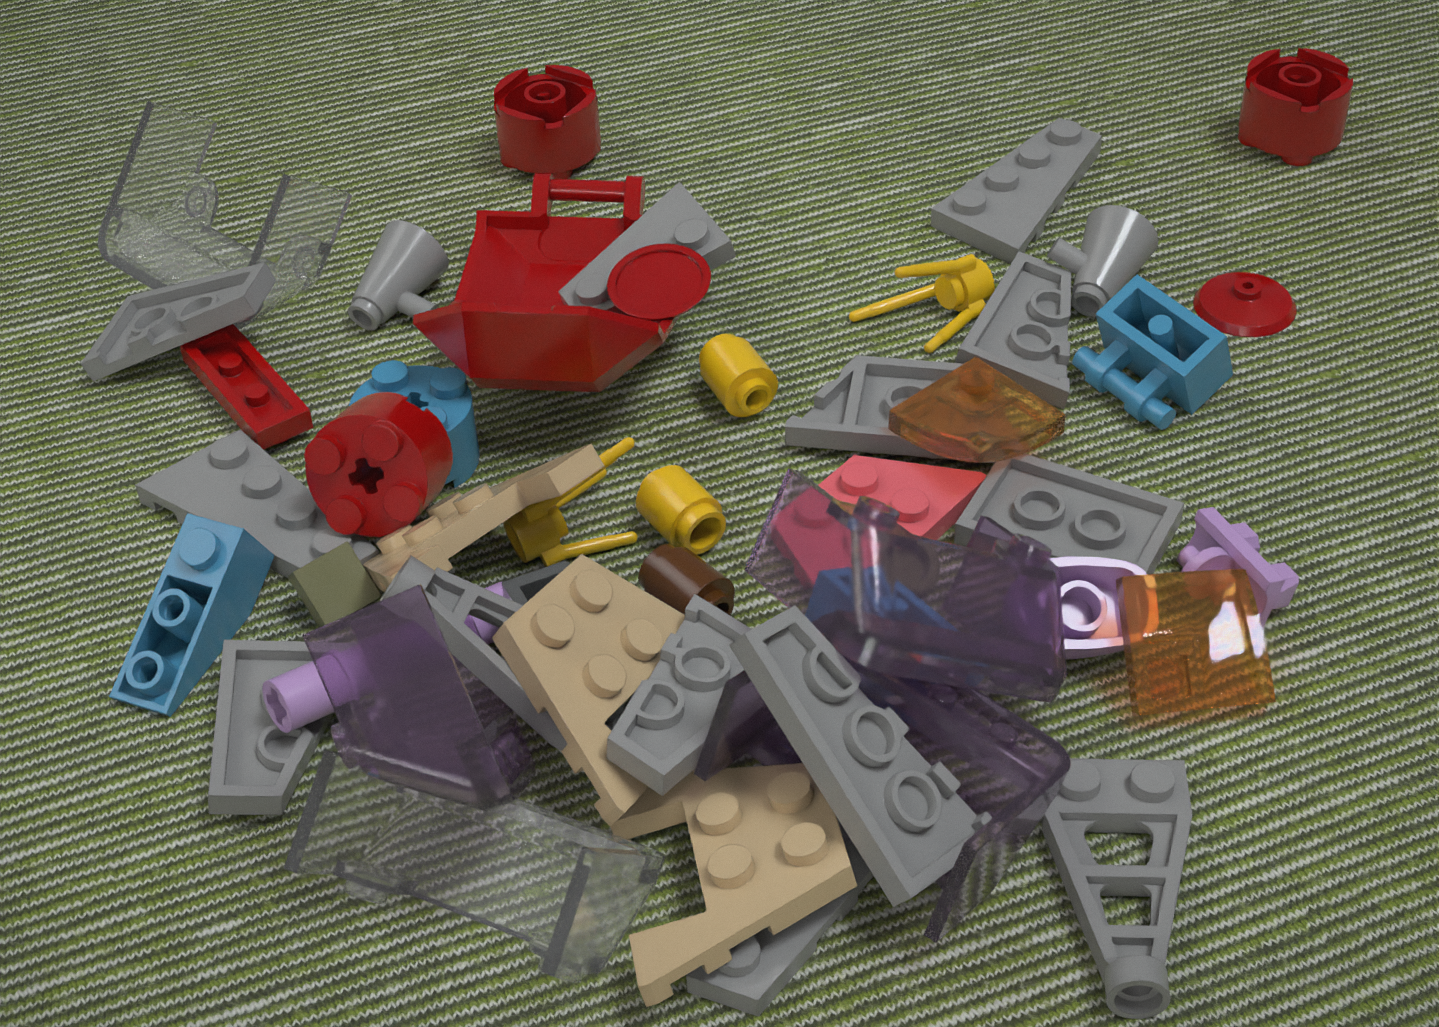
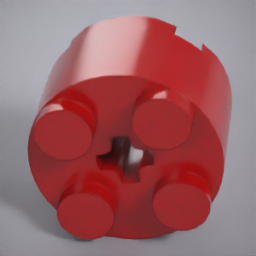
[1238,48,1353,166]
[494,65,601,179]
[304,392,453,537]

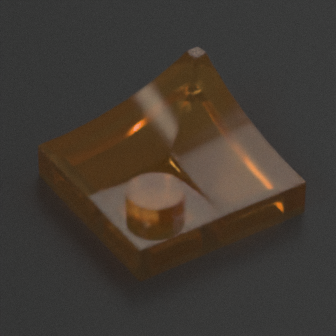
[888,357,1066,463]
[1116,569,1276,717]

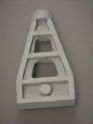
[379,555,634,751]
[1038,758,1192,1019]

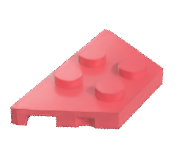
[776,455,987,591]

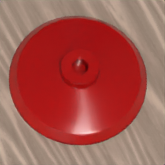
[607,243,711,321]
[1193,272,1297,337]

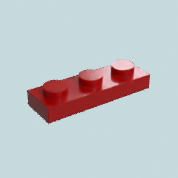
[180,324,314,450]

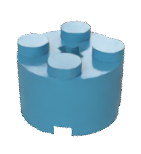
[349,360,480,488]

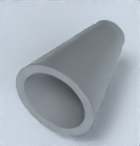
[1047,205,1158,317]
[348,220,449,330]

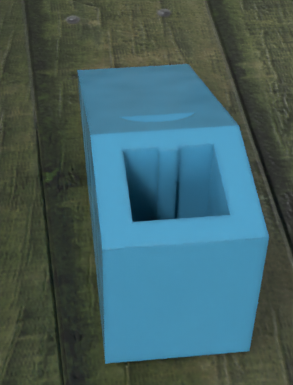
[109,513,275,717]

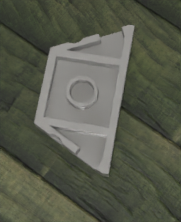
[785,355,1023,463]

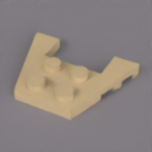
[362,443,604,592]
[492,554,685,827]
[611,763,857,1007]

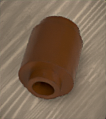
[638,544,735,616]

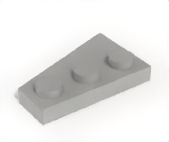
[558,181,736,316]
[208,640,358,815]

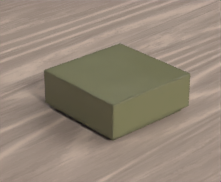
[288,541,382,633]

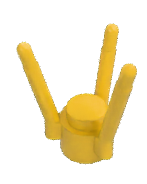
[849,254,995,354]
[503,437,638,567]

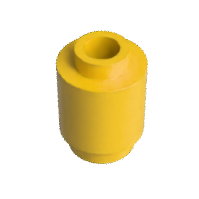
[699,333,778,417]
[636,465,726,554]

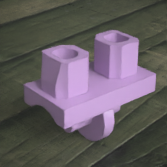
[1176,507,1299,634]

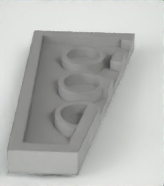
[931,117,1102,264]
[135,430,379,578]

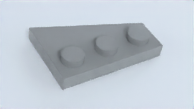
[955,251,1071,410]
[81,262,276,381]
[607,594,768,796]

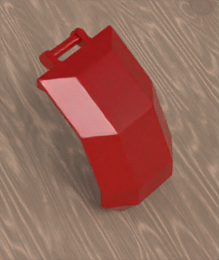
[413,173,680,392]

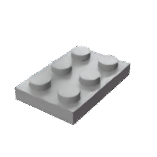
[954,447,1184,578]

